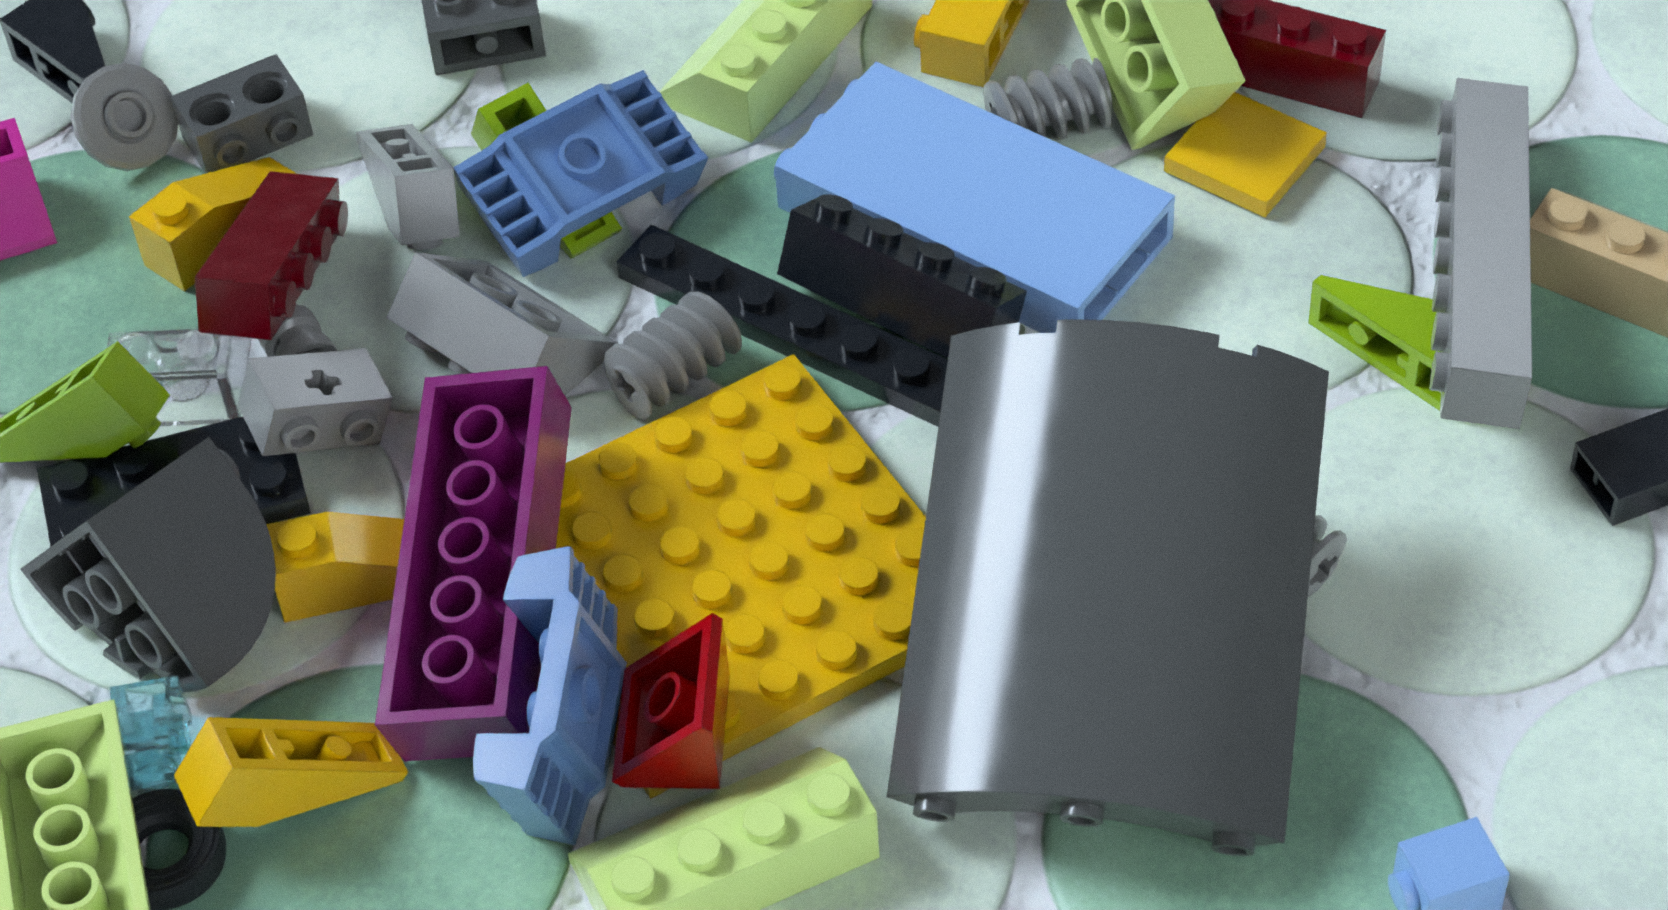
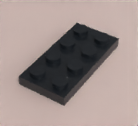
[37,416,311,547]

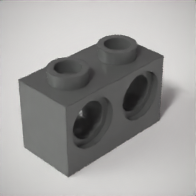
[170,54,313,173]

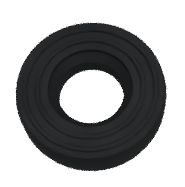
[132,789,226,910]

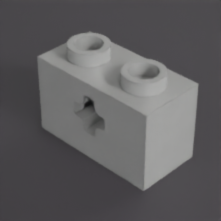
[238,348,393,456]

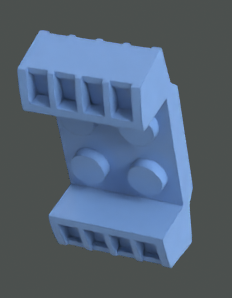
[453,70,708,277]
[473,546,627,845]

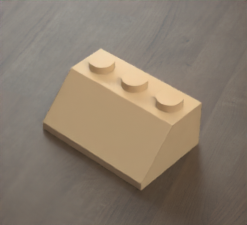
[1530,188,1668,338]

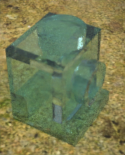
[110,675,192,791]

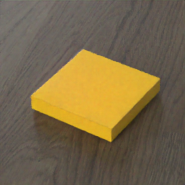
[1164,92,1327,217]

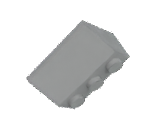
[387,252,618,396]

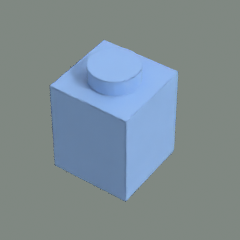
[1388,817,1510,910]

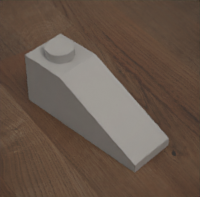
[356,124,460,250]

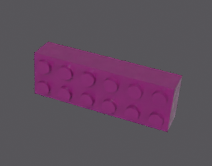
[375,366,572,762]

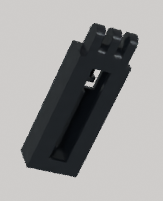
[1570,409,1668,526]

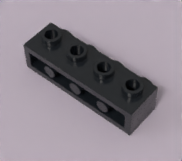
[777,194,1027,358]

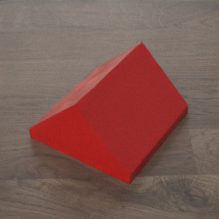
[612,613,730,789]

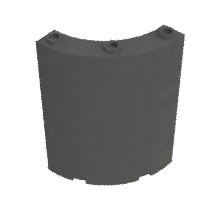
[886,319,1329,856]

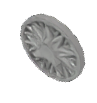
[71,63,178,171]

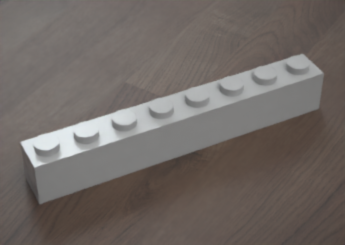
[1430,78,1532,429]

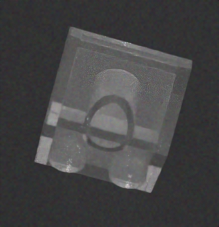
[107,325,252,426]

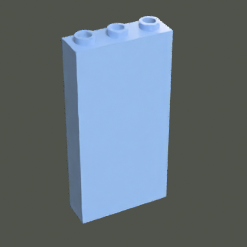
[774,61,1175,333]

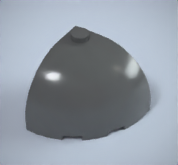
[20,437,276,692]

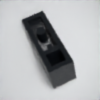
[0,0,105,103]

